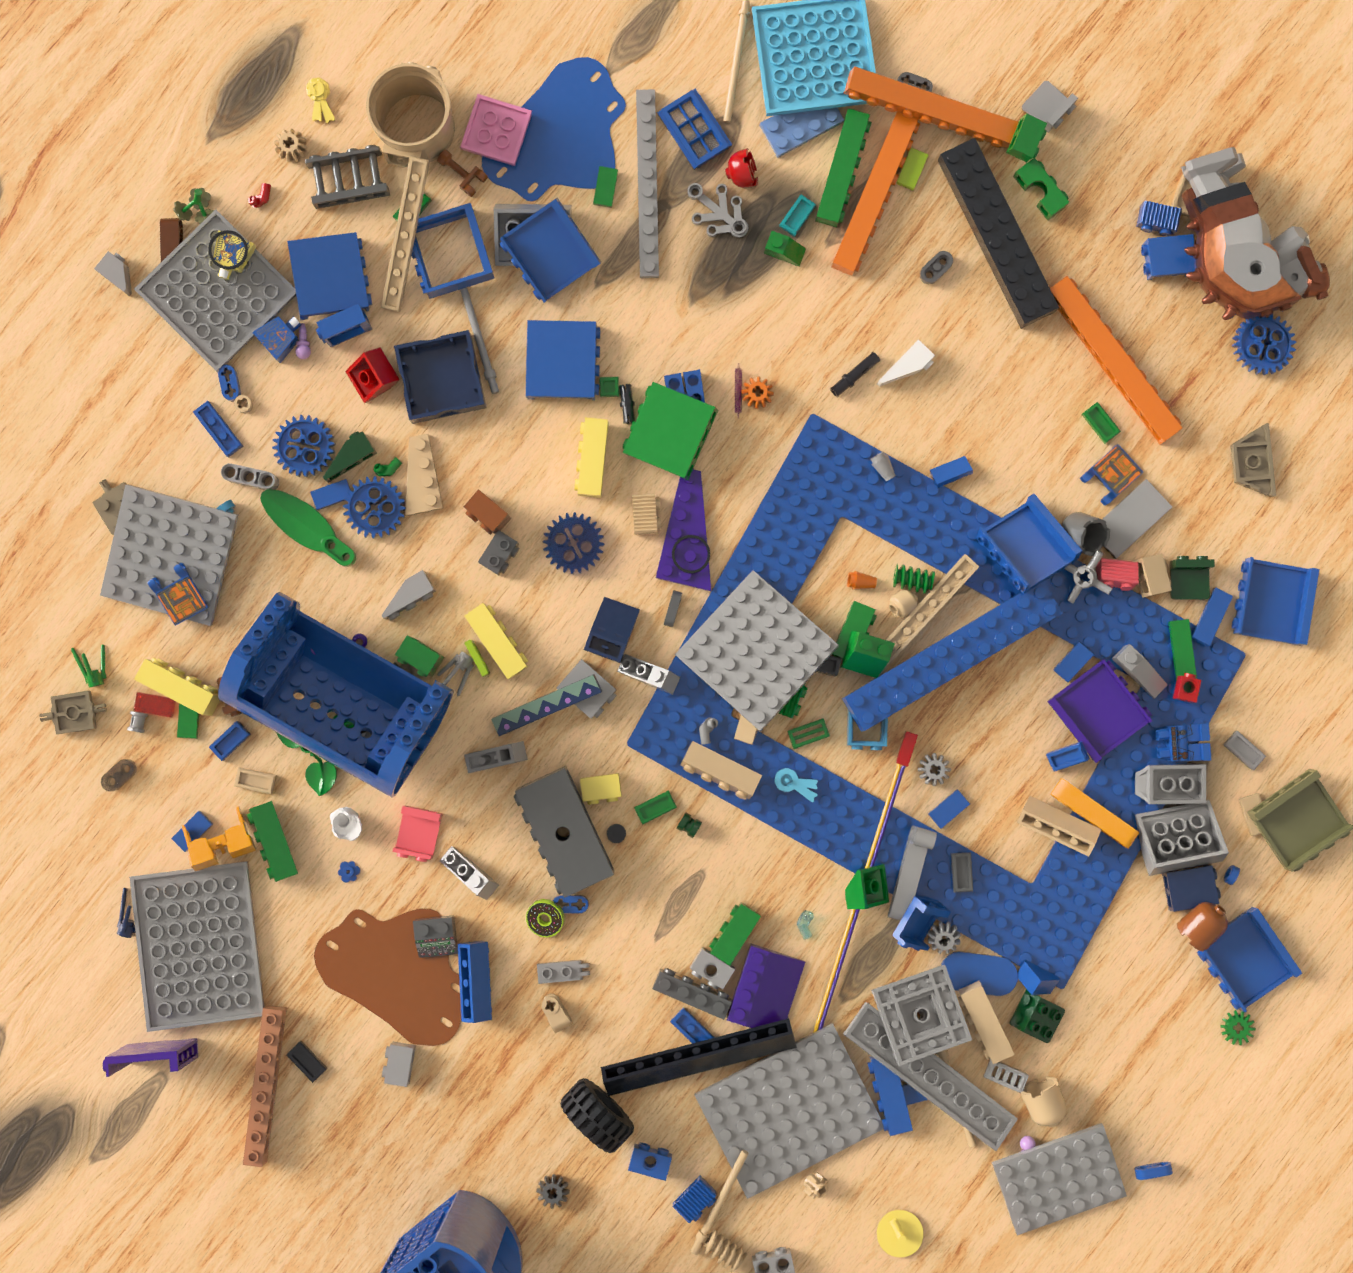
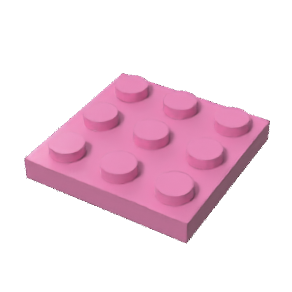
[460,94,532,166]

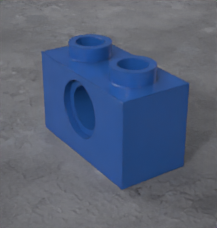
[628,1142,672,1181]

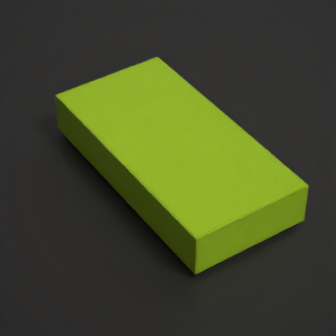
[896,147,928,191]
[465,640,490,677]

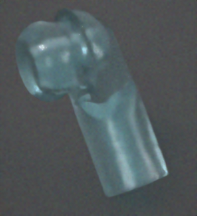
[797,910,814,940]

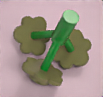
[173,188,214,224]

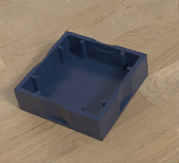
[394,330,487,424]

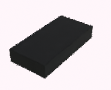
[286,1041,327,1083]

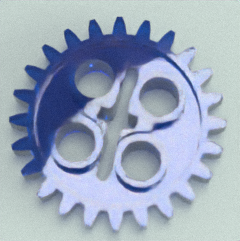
[542,512,605,575]

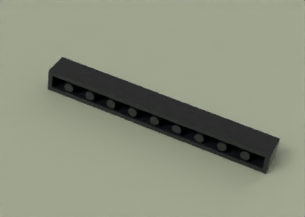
[601,1018,797,1096]

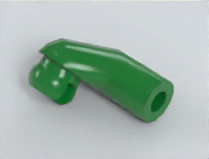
[373,457,402,477]

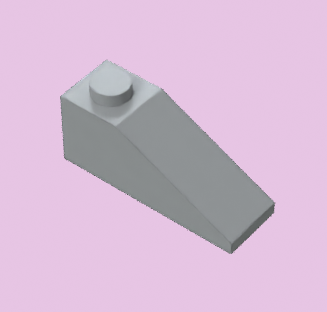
[1112,644,1167,699]
[464,741,528,773]

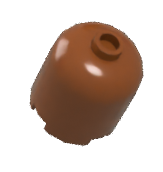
[1177,902,1228,952]

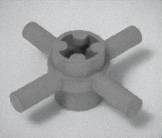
[1064,550,1113,603]

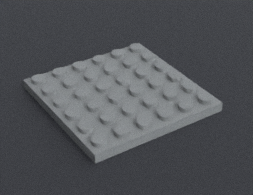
[134,209,296,372]
[100,484,239,626]
[675,570,839,732]

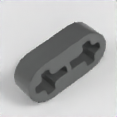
[897,72,933,92]
[664,590,682,628]

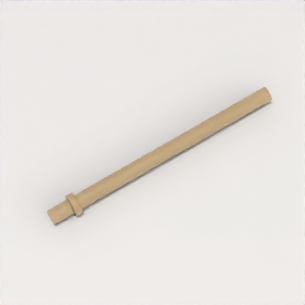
[723,0,750,123]

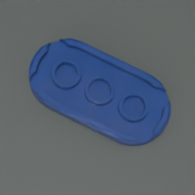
[941,951,1018,996]

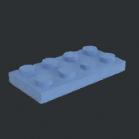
[760,108,844,158]

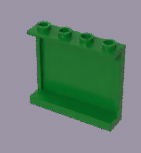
[622,382,718,480]

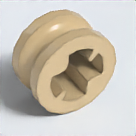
[234,395,253,413]

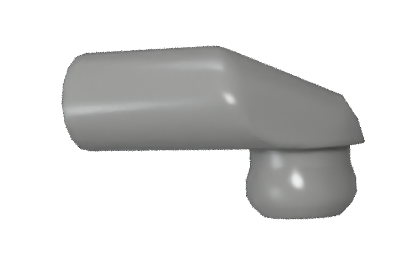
[699,717,718,745]

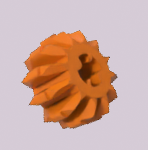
[741,376,774,409]

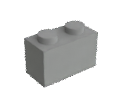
[382,1041,416,1087]

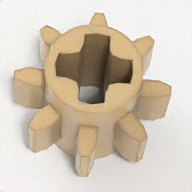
[804,1172,828,1199]

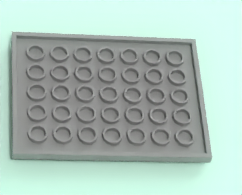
[129,861,264,1032]
[694,1023,884,1199]

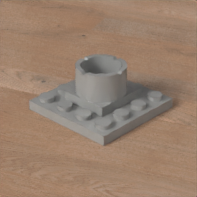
[871,965,972,1066]

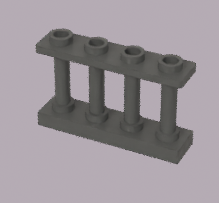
[305,145,390,209]

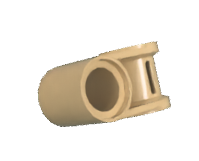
[542,994,573,1033]

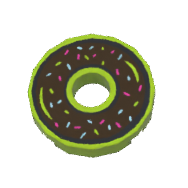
[526,899,565,938]

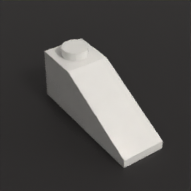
[877,340,935,387]

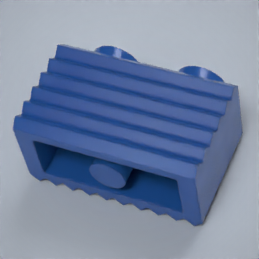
[1136,201,1182,236]
[673,1175,717,1223]

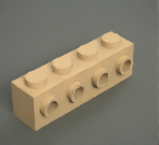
[680,741,762,800]
[1017,796,1101,857]
[957,981,1015,1064]

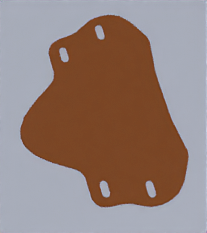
[314,908,461,1046]

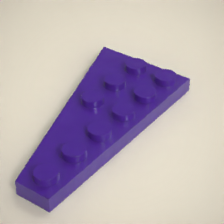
[656,469,711,591]

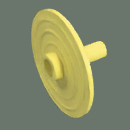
[877,1210,923,1257]

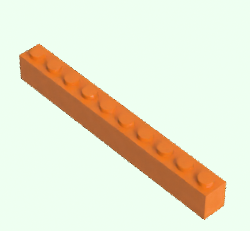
[844,66,1019,149]
[831,112,921,276]
[1050,276,1182,444]

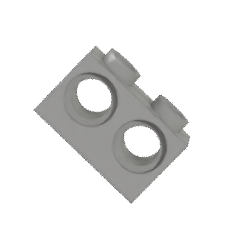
[752,1247,795,1273]

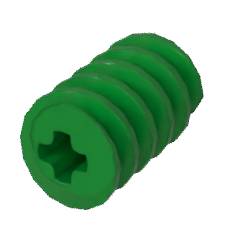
[893,564,935,594]

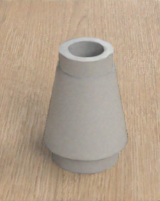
[871,451,896,481]

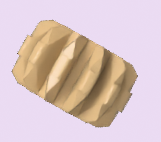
[274,128,307,162]

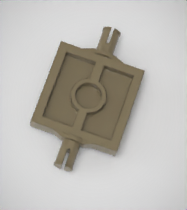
[92,479,127,535]
[39,691,107,735]

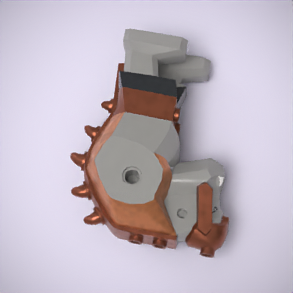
[1181,147,1330,320]

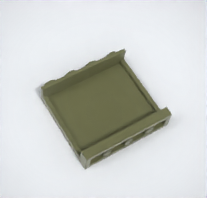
[1247,769,1353,872]

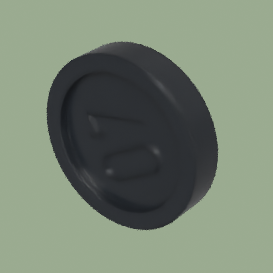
[607,824,626,843]

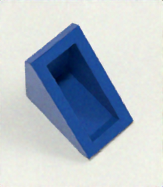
[1018,960,1060,995]

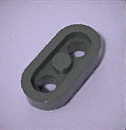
[920,251,953,284]

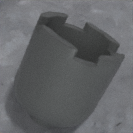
[1061,512,1110,556]

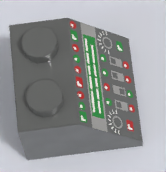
[413,915,458,958]

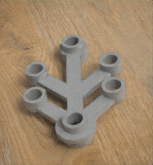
[688,183,748,238]

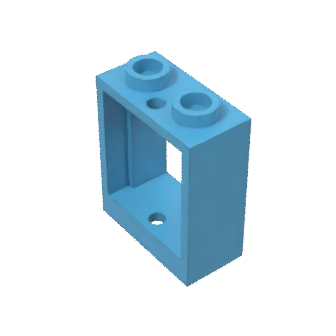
[847,710,888,750]

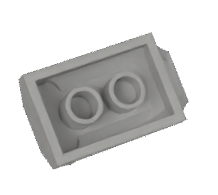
[1135,763,1206,804]

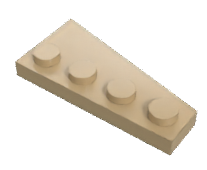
[405,434,443,516]

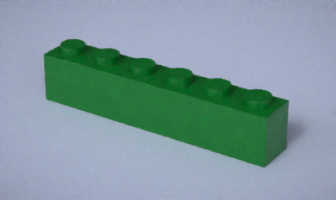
[815,108,872,228]

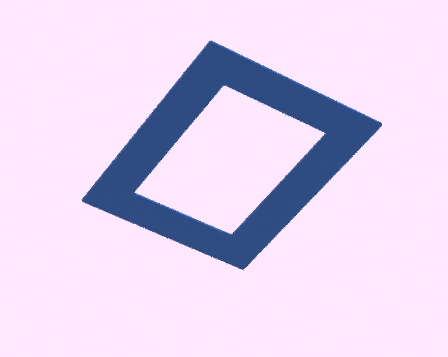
[627,414,1245,989]

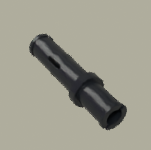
[830,352,880,398]

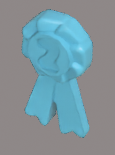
[774,768,818,802]

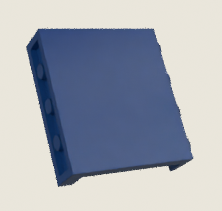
[499,197,601,303]
[287,232,372,320]
[526,320,600,401]
[977,494,1082,594]
[1232,557,1320,646]
[1197,907,1302,1013]

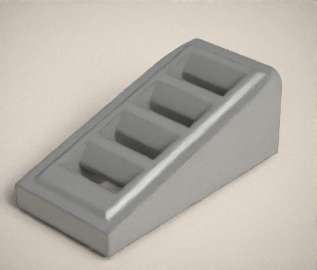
[983,1059,1029,1093]

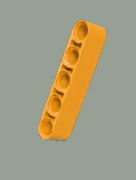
[1050,778,1139,849]

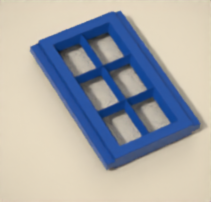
[657,88,732,170]

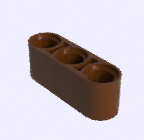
[160,218,183,262]

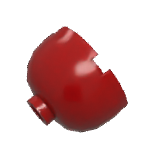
[725,148,758,188]

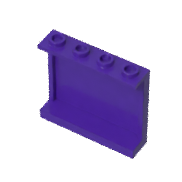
[1047,659,1152,763]
[103,1038,198,1077]

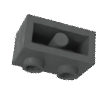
[478,530,520,576]

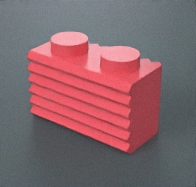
[1096,558,1139,591]

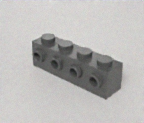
[652,968,732,1020]

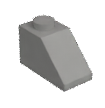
[94,251,132,296]

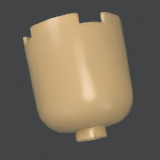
[1021,1076,1067,1127]

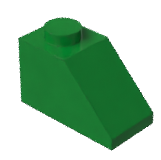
[764,231,806,267]

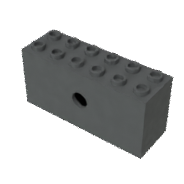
[514,766,614,898]

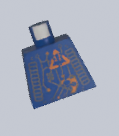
[253,316,301,363]

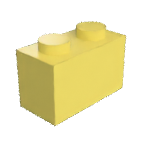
[580,773,622,805]

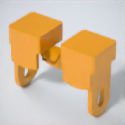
[182,806,256,871]

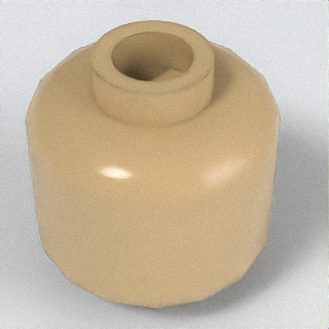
[889,590,918,618]

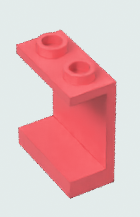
[392,805,443,862]

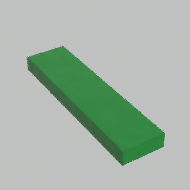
[1168,619,1199,695]

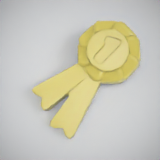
[306,78,335,123]

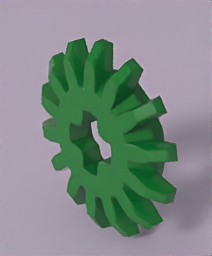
[1220,1010,1256,1045]

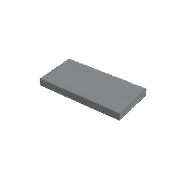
[1103,479,1172,559]

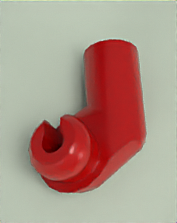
[248,183,271,208]

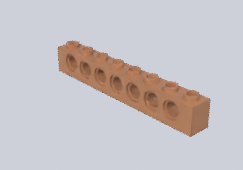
[243,1005,287,1167]

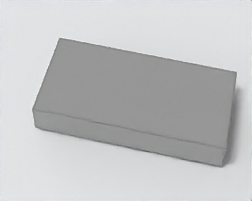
[1223,731,1266,770]

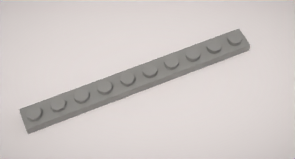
[636,89,659,278]

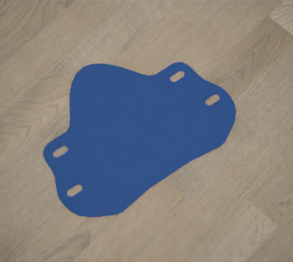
[482,57,626,201]

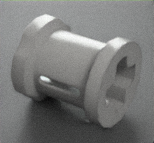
[127,711,148,733]

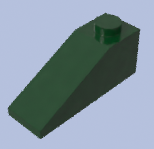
[323,431,377,483]

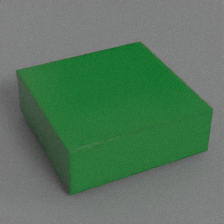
[599,377,620,397]

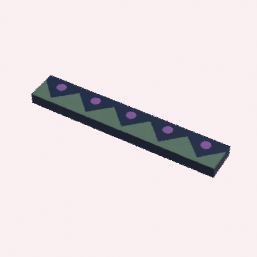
[491,674,602,736]

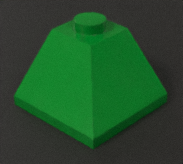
[845,864,889,909]

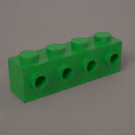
[247,801,298,882]

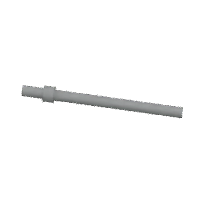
[460,287,499,394]

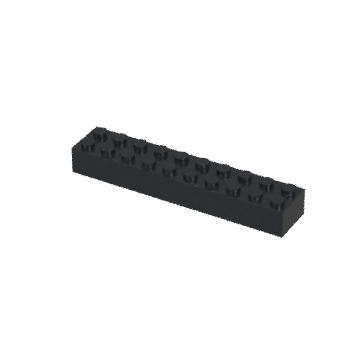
[938,138,1059,329]

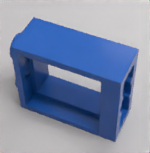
[316,304,372,347]

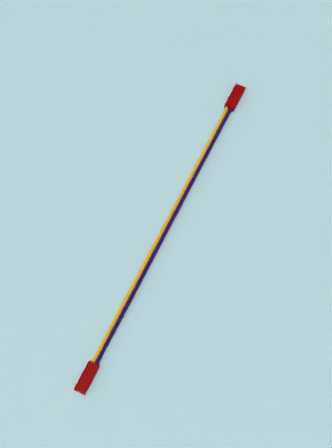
[813,731,918,1033]

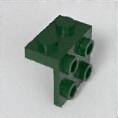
[1170,556,1215,600]
[1009,989,1065,1043]

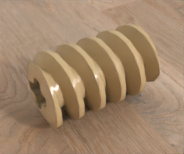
[704,1230,747,1273]

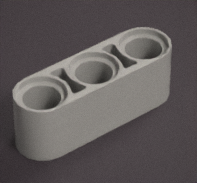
[221,463,279,490]

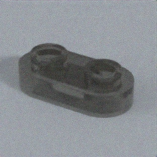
[101,759,137,791]

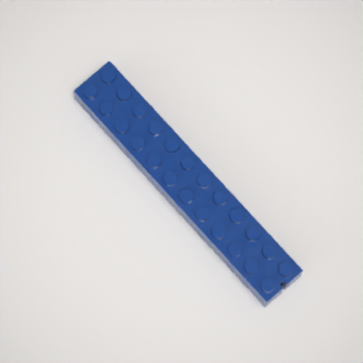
[842,582,1063,732]

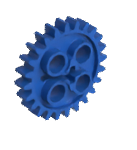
[1232,314,1296,375]
[272,415,336,477]
[343,476,406,539]

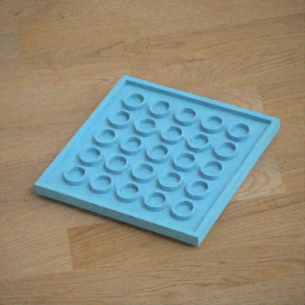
[752,0,876,116]

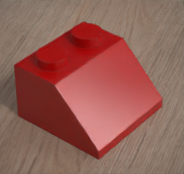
[345,347,400,403]

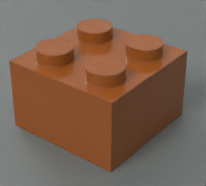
[463,489,511,535]

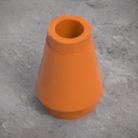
[847,571,877,590]

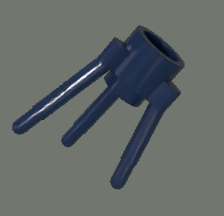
[117,888,136,938]

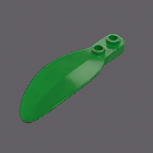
[260,489,356,567]

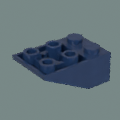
[584,597,640,664]

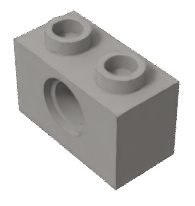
[690,947,735,989]

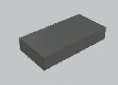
[951,852,973,892]

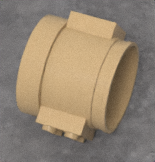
[366,62,455,167]

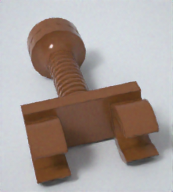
[437,149,488,197]

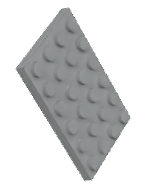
[992,1123,1127,1235]

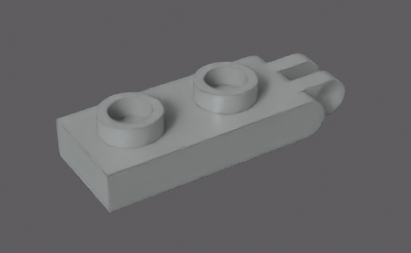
[537,960,590,984]

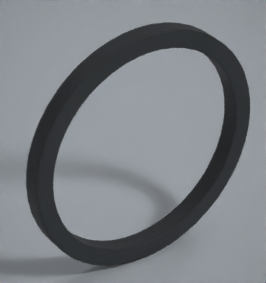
[208,230,248,270]
[672,535,710,573]

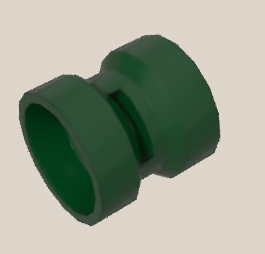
[676,812,702,838]

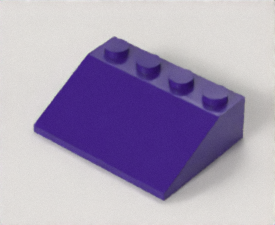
[727,943,805,1028]

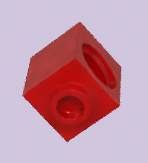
[1173,673,1201,703]

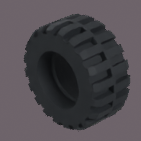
[560,1078,634,1153]

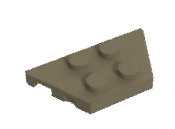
[1231,423,1276,497]

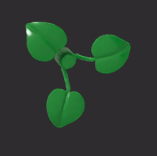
[276,715,354,796]

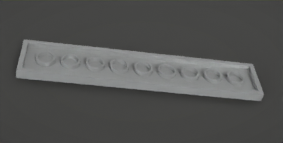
[843,1002,1018,1151]

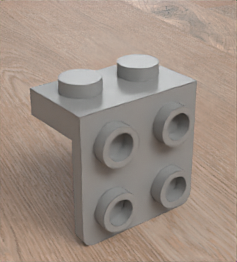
[1022,81,1078,133]

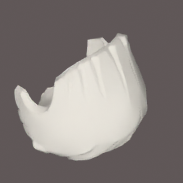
[330,807,362,841]

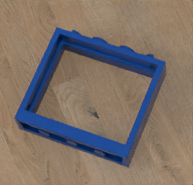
[412,203,495,299]

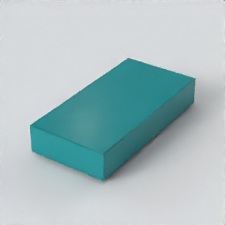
[779,194,816,237]

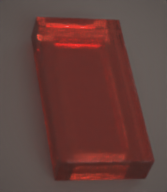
[133,692,176,718]

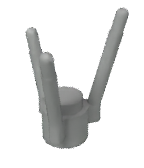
[437,651,474,696]

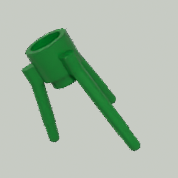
[71,645,107,688]

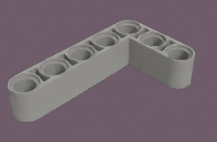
[888,825,937,921]

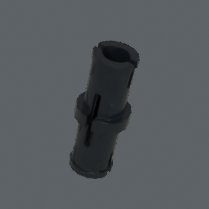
[619,384,635,424]

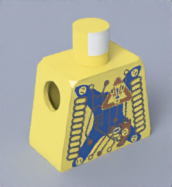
[213,230,256,280]

